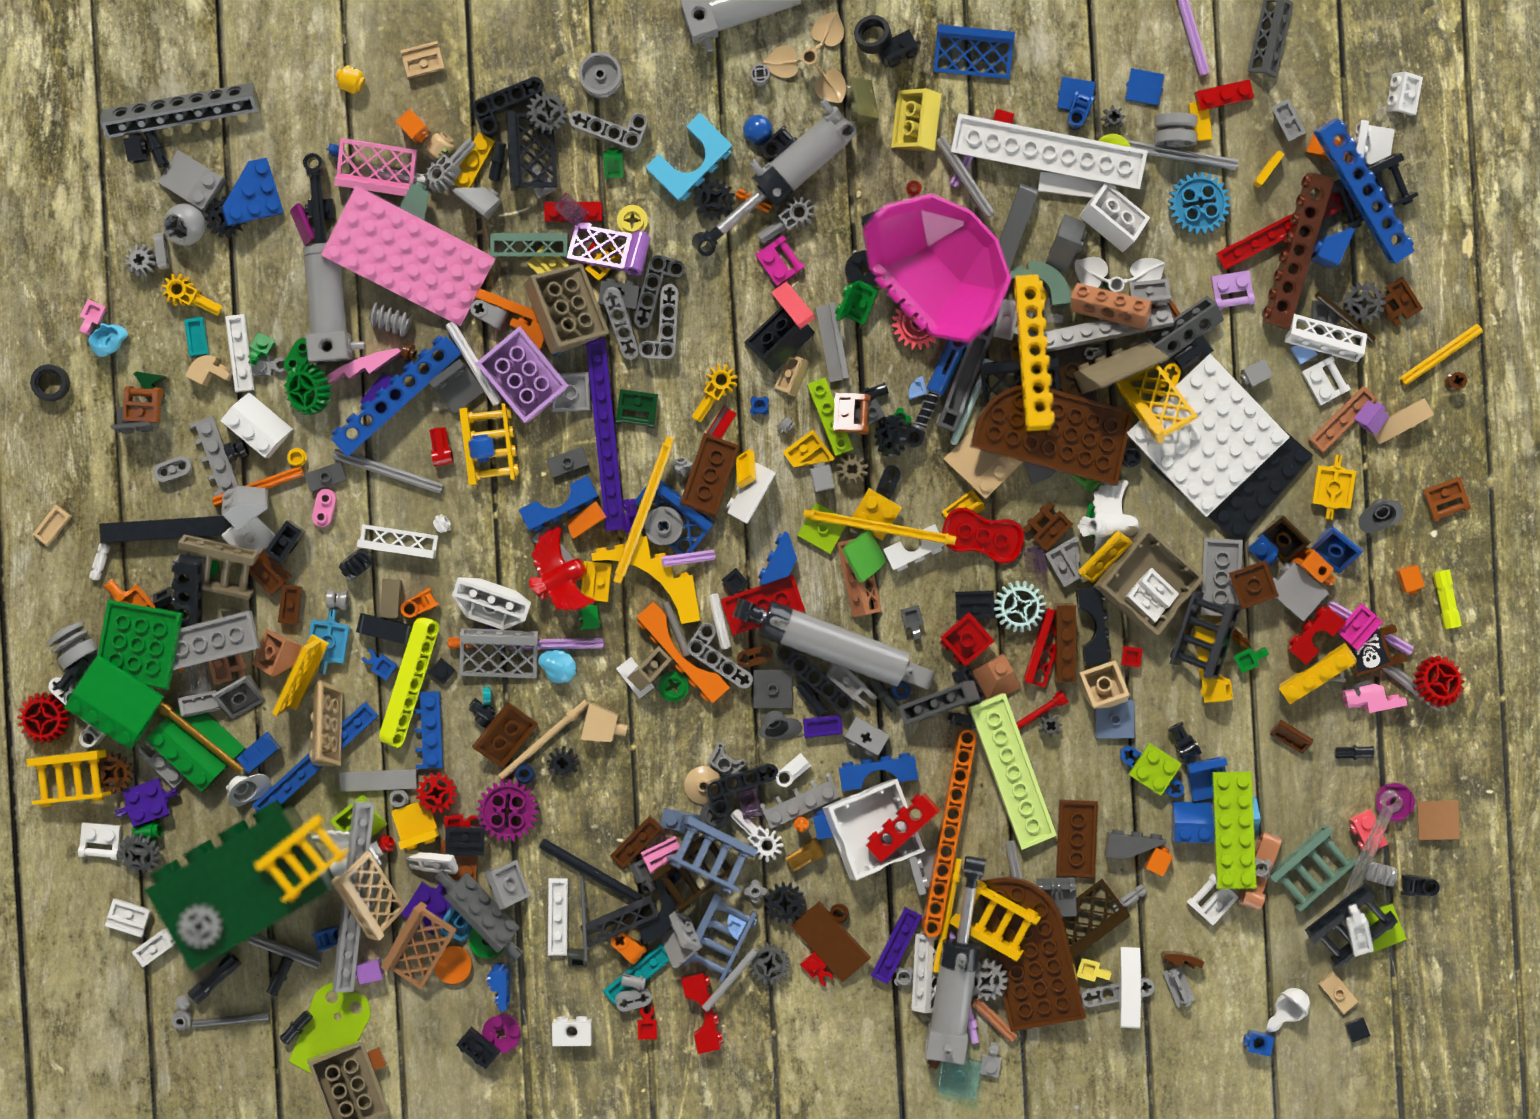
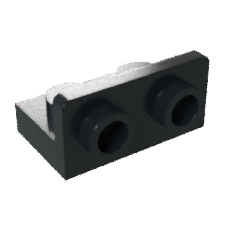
[952,665,987,706]
[456,1026,501,1070]

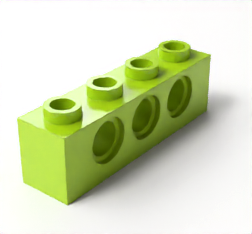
[807,377,853,457]

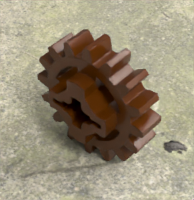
[90,752,134,794]

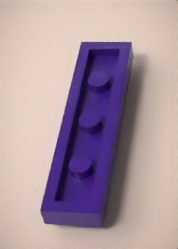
[871,907,922,984]

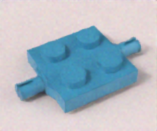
[308,609,350,674]

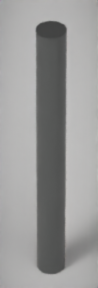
[192,1012,270,1028]

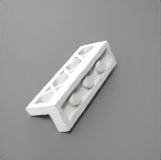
[1284,314,1367,362]
[357,524,439,558]
[912,933,940,1013]

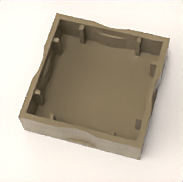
[1094,527,1205,636]

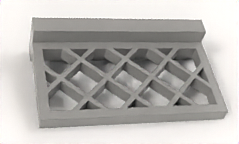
[459,628,538,678]

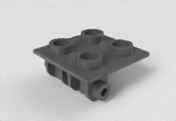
[1036,877,1077,917]

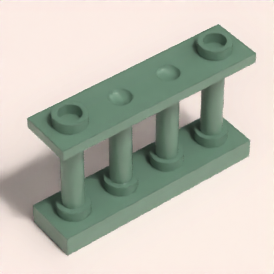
[1269,825,1359,912]

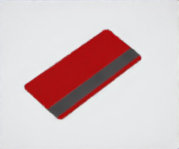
[706,406,736,439]

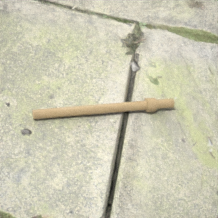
[498,700,589,780]

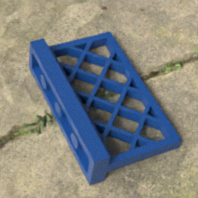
[933,24,1015,79]
[636,480,715,554]

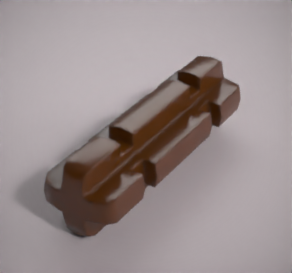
[1218,619,1250,649]

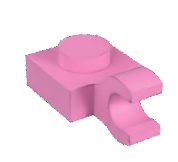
[79,299,107,336]

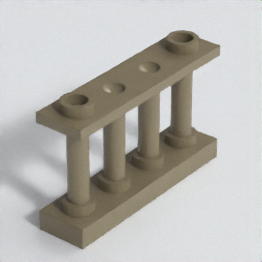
[178,534,259,600]

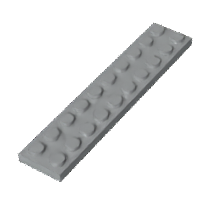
[70,611,260,688]

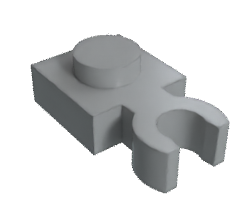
[251,356,286,376]

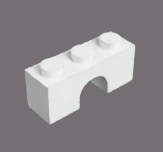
[883,524,944,572]

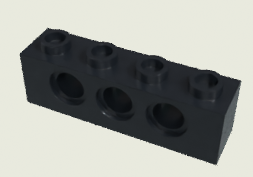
[171,554,203,628]

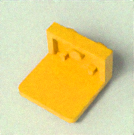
[392,799,440,851]

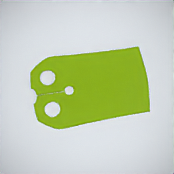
[289,982,370,1074]

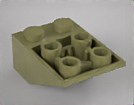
[846,77,879,126]

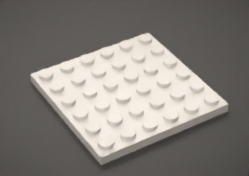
[1127,354,1290,517]

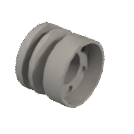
[46,622,99,671]

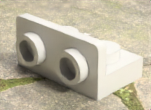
[1386,72,1423,116]

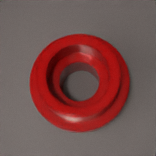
[377,834,395,853]

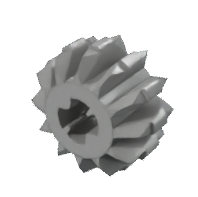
[124,244,157,277]
[1363,861,1398,887]

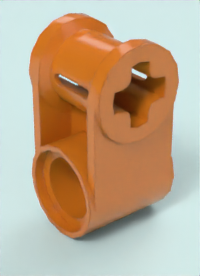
[401,588,439,618]
[611,932,647,965]

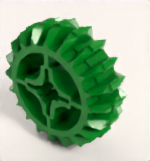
[283,363,332,415]

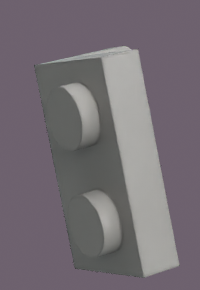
[1129,279,1172,307]

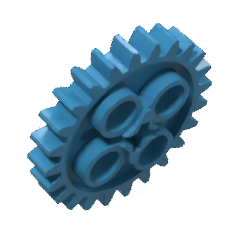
[1168,172,1231,235]

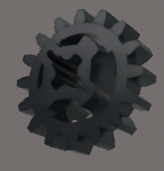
[694,179,735,221]
[205,196,247,239]
[874,415,910,457]
[764,881,806,924]

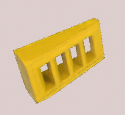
[585,243,623,282]

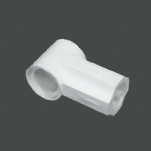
[775,753,811,787]

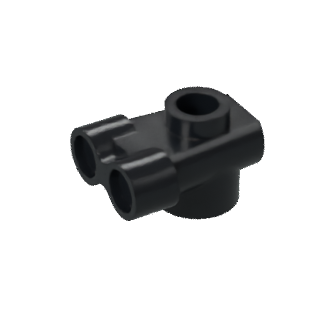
[469,698,497,728]

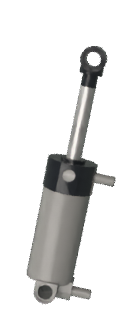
[692,99,856,256]

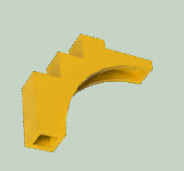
[591,533,701,624]

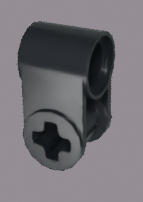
[762,125,797,162]
[1400,874,1440,896]

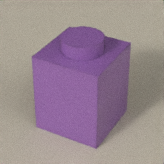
[1354,401,1390,435]
[355,958,385,984]

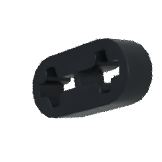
[876,465,901,499]

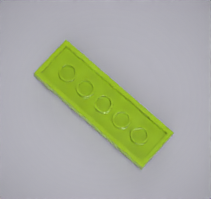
[1212,771,1256,889]

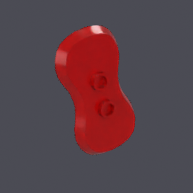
[942,508,1024,564]

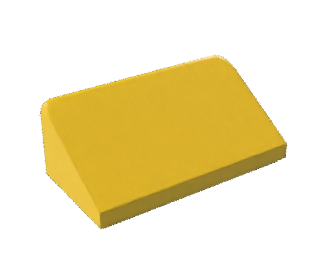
[942,490,985,518]

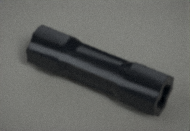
[187,952,242,1004]

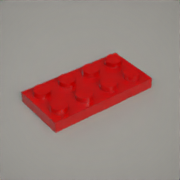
[720,575,805,636]

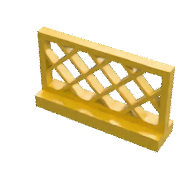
[1116,363,1198,445]
[272,634,329,716]

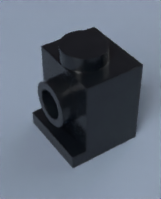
[123,133,151,164]

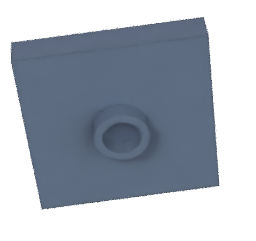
[1095,699,1134,738]

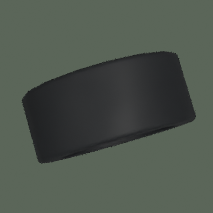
[854,15,892,54]
[30,364,70,401]

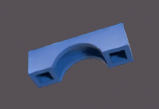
[519,475,599,532]
[838,752,918,791]

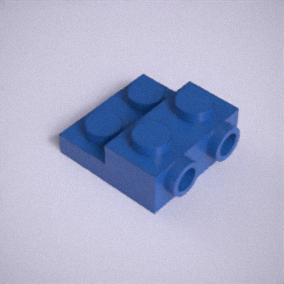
[487,962,510,1011]

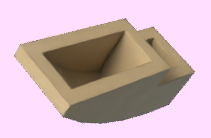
[1372,398,1434,445]

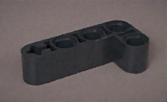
[473,77,545,137]
[704,763,778,817]

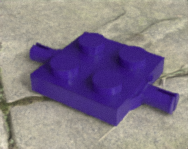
[115,778,179,828]
[401,882,452,935]

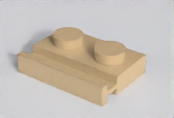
[400,41,445,79]

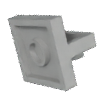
[484,860,531,909]

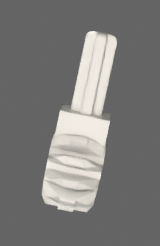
[730,809,784,862]

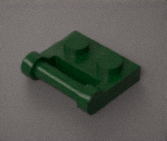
[616,389,658,429]

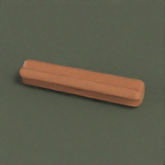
[971,996,1017,1042]

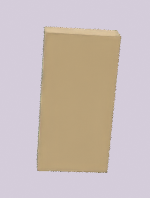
[32,504,72,546]

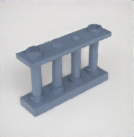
[666,816,758,894]
[683,891,758,983]

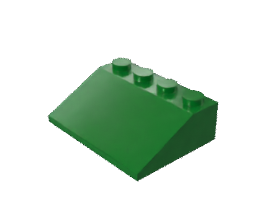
[64,655,164,749]
[145,706,245,792]

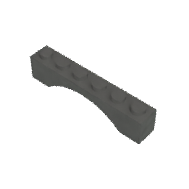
[936,322,997,433]

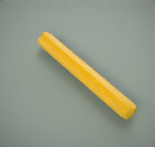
[1400,324,1483,385]

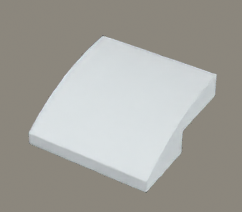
[1124,568,1179,624]

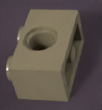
[627,646,672,691]

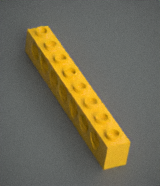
[1013,275,1054,431]

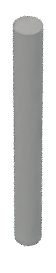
[702,948,758,1012]

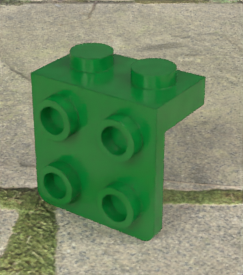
[835,280,880,325]

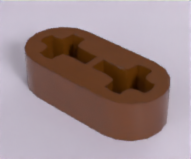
[737,645,772,668]

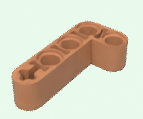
[1236,832,1282,911]

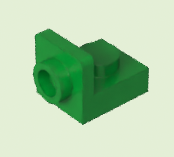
[603,148,624,179]

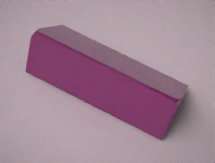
[290,203,315,245]

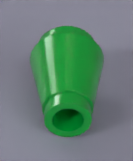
[132,822,163,841]

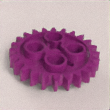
[476,779,539,842]

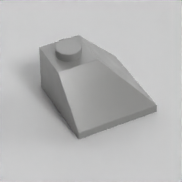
[453,188,502,220]

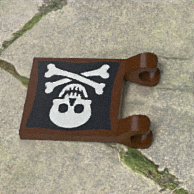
[1344,624,1407,677]

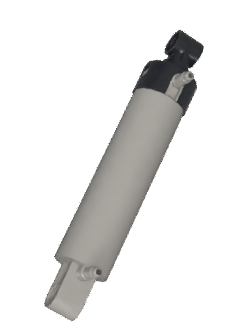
[732,598,936,690]

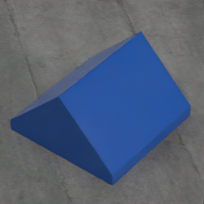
[1310,527,1363,574]

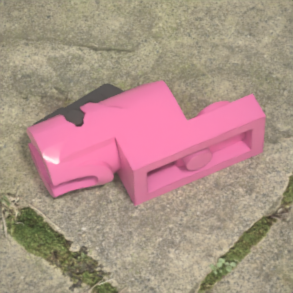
[1342,680,1407,713]

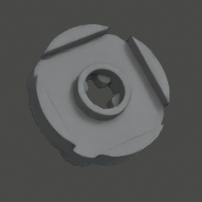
[644,506,684,545]

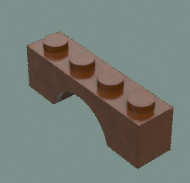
[1054,603,1076,683]

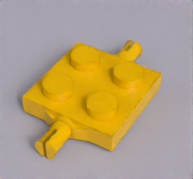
[1311,454,1356,520]

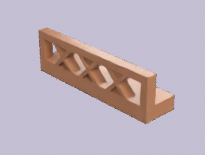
[837,539,882,617]

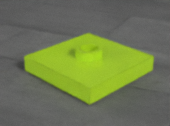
[797,502,846,554]
[1364,903,1407,953]

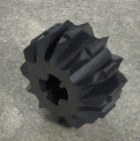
[339,549,372,580]
[547,746,580,779]

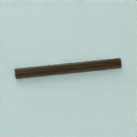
[1315,291,1376,343]

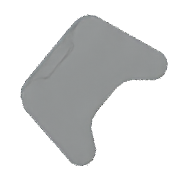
[709,742,746,776]

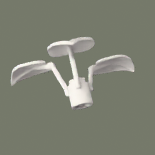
[1075,257,1165,339]

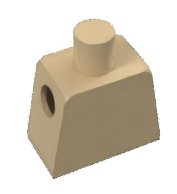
[581,703,628,742]

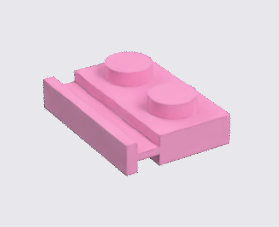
[640,836,687,873]

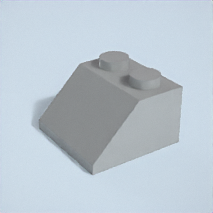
[222,486,268,530]

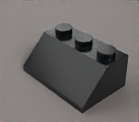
[744,306,815,373]

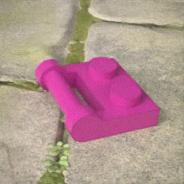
[755,235,805,286]

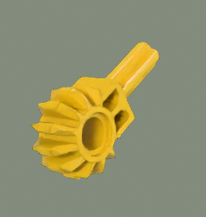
[161,273,223,316]
[692,364,738,422]

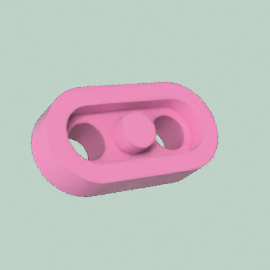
[312,489,337,527]

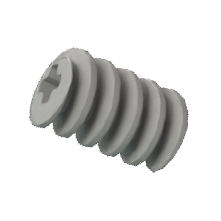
[369,302,412,337]

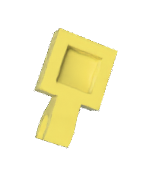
[1076,957,1112,982]

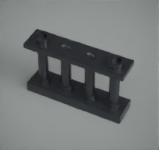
[1331,153,1419,229]
[1169,591,1242,679]
[1305,882,1398,969]

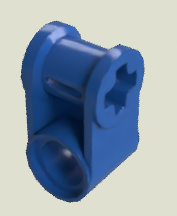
[1066,90,1094,130]
[311,924,340,952]

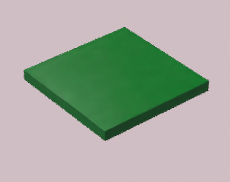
[97,600,183,689]

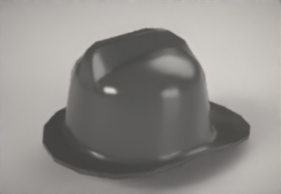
[1359,498,1403,533]
[759,710,802,740]

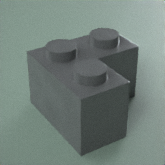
[1045,214,1087,273]

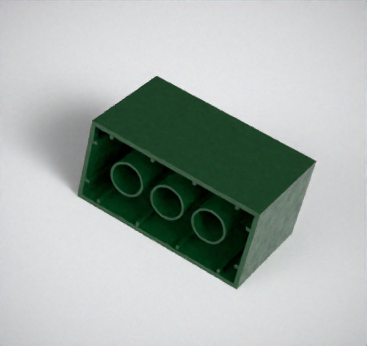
[143,800,334,972]

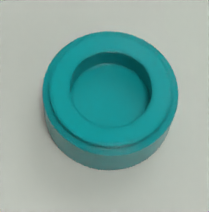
[483,687,491,706]

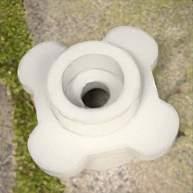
[433,514,451,533]

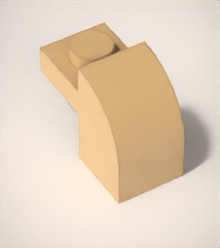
[185,355,233,386]

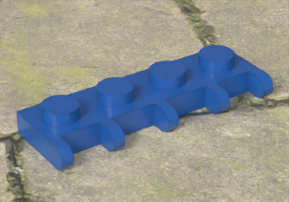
[414,691,443,769]

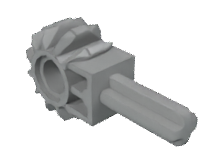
[424,138,475,193]
[758,196,815,243]

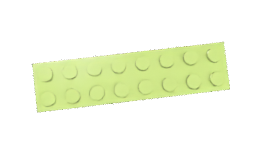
[968,693,1057,850]

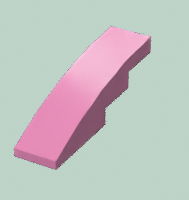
[325,348,401,384]

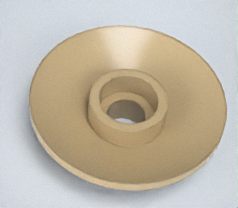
[684,766,720,804]

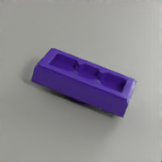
[803,714,843,738]

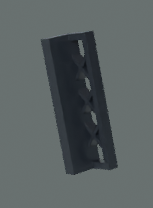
[580,895,659,948]

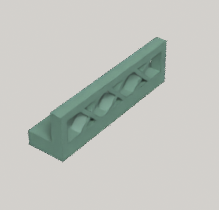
[490,233,569,257]

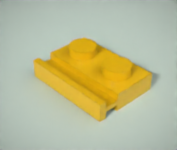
[581,561,612,602]

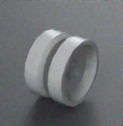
[579,52,623,99]
[1154,113,1198,147]

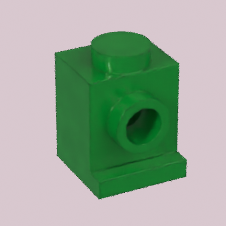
[579,603,600,630]

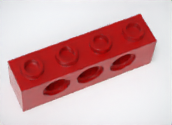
[866,793,940,862]

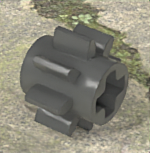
[1101,105,1126,131]
[1038,713,1063,738]

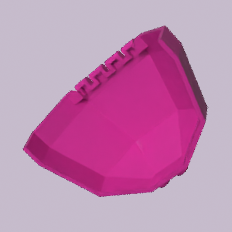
[863,193,1011,343]

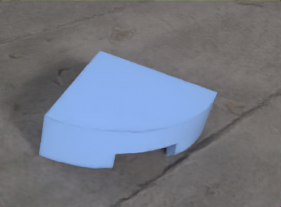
[1290,345,1318,365]
[908,376,927,400]
[727,914,747,940]

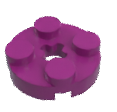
[1375,782,1415,821]
[482,1013,521,1053]

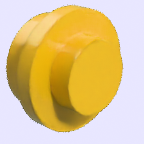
[287,448,307,467]

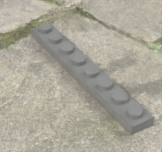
[1018,306,1174,355]

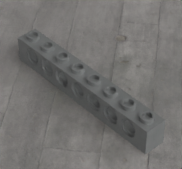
[100,82,258,139]

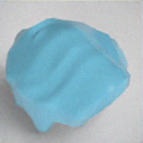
[88,323,128,357]
[538,650,577,683]

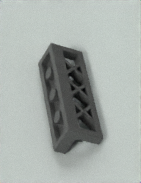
[1248,0,1293,78]

